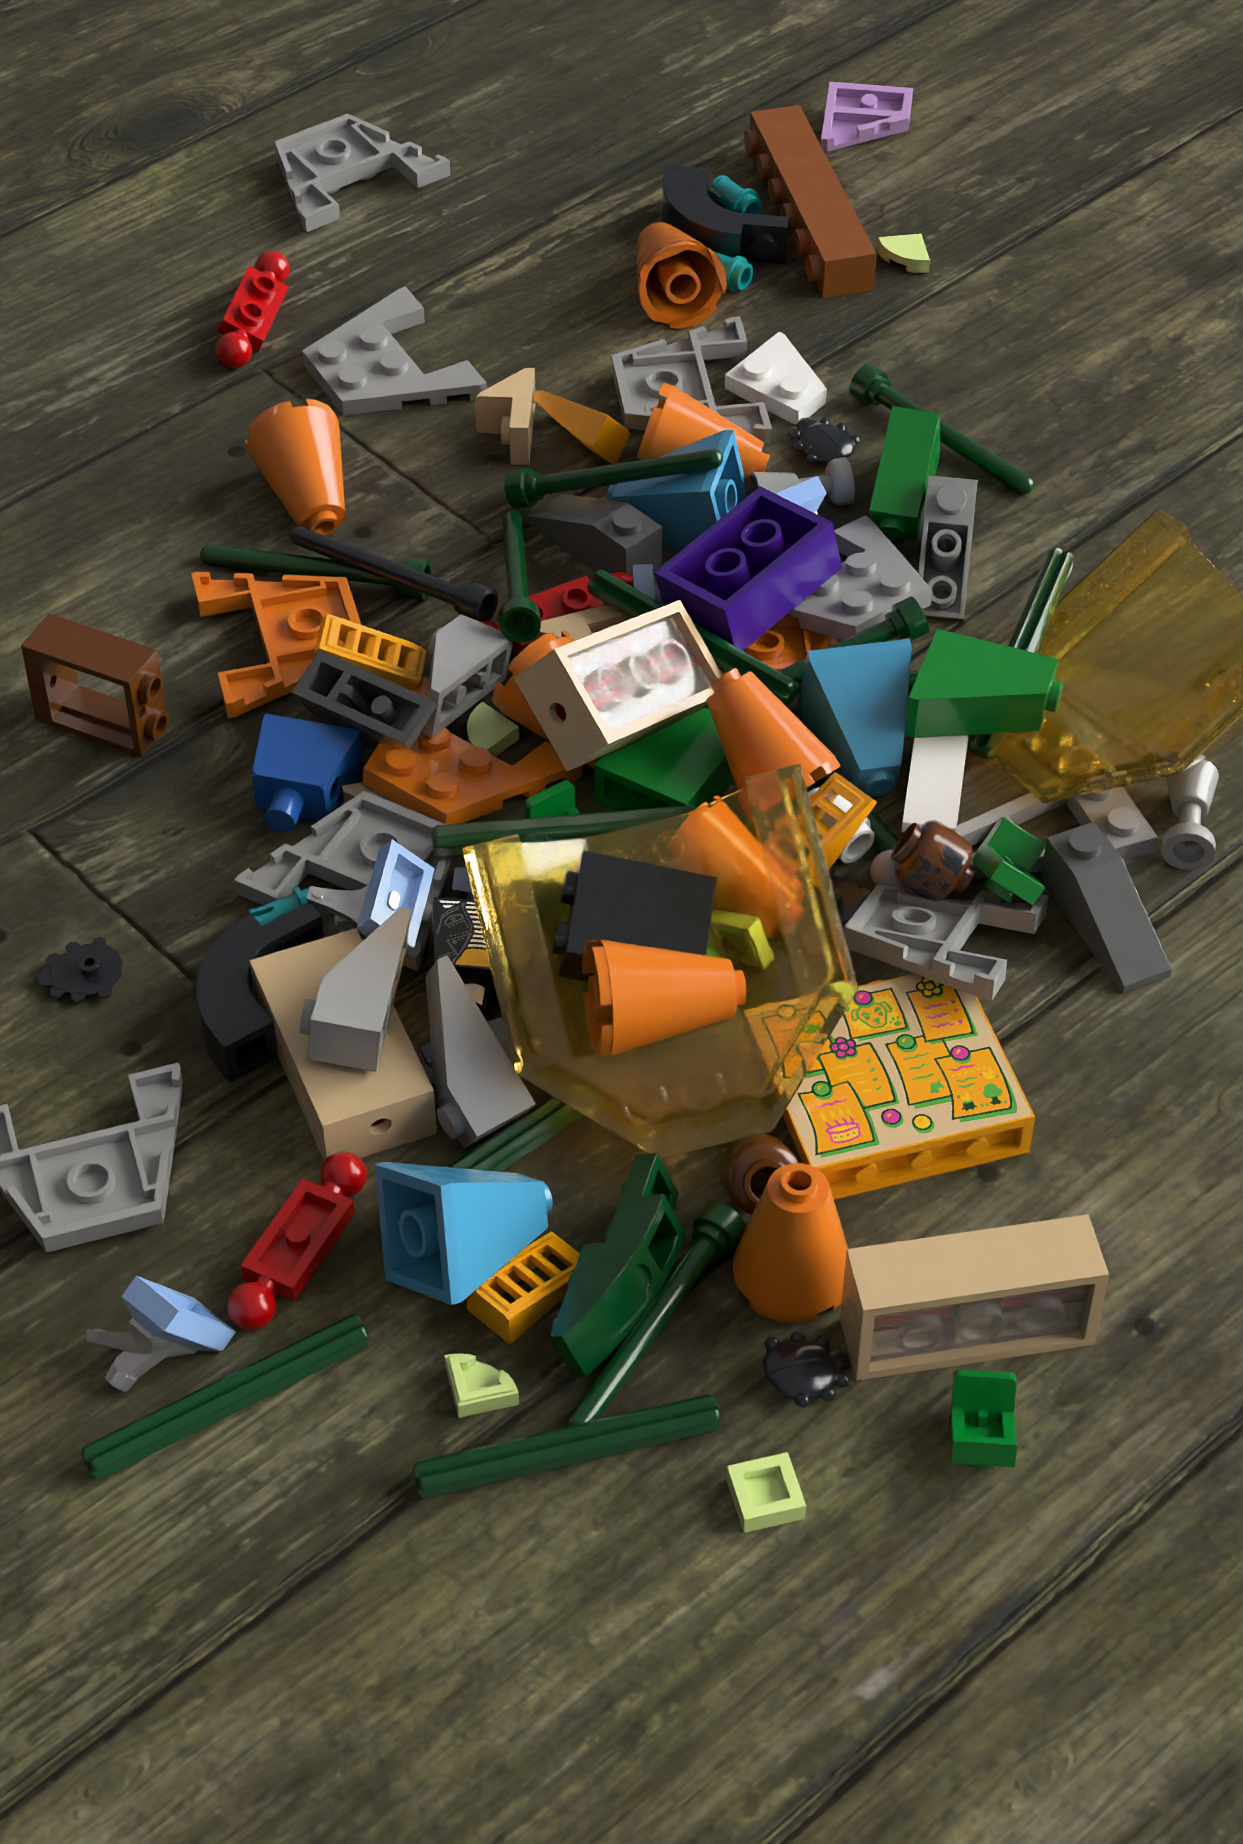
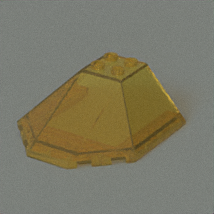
[989,508,1243,804]
[462,764,858,1159]

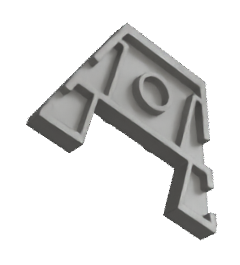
[274,114,450,232]
[302,286,487,416]
[611,316,772,444]
[786,516,931,640]
[234,791,452,971]
[843,885,1048,1001]
[0,1063,183,1253]

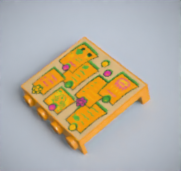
[744,974,1035,1200]

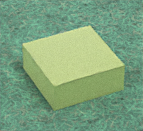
[726,1452,806,1533]

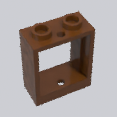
[21,613,169,758]

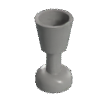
[749,457,855,506]
[1161,757,1219,870]

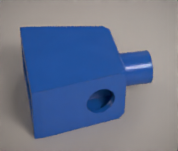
[252,713,364,833]

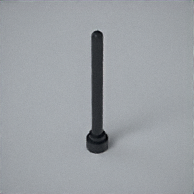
[289,526,498,622]

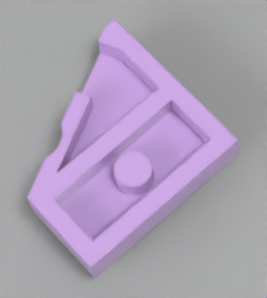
[821,82,913,152]

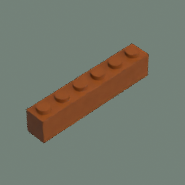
[744,105,876,299]

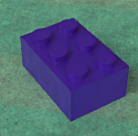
[654,486,842,651]

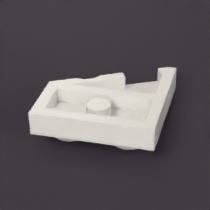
[725,332,827,425]

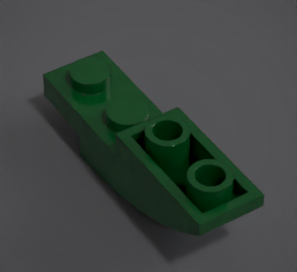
[550,1152,686,1377]

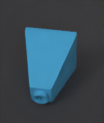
[607,430,749,551]
[798,639,912,796]
[374,1162,553,1305]

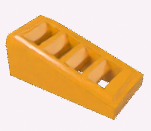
[533,390,631,464]
[314,613,427,690]
[766,772,877,890]
[466,1231,580,1345]

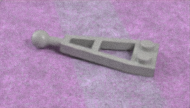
[870,766,1158,886]

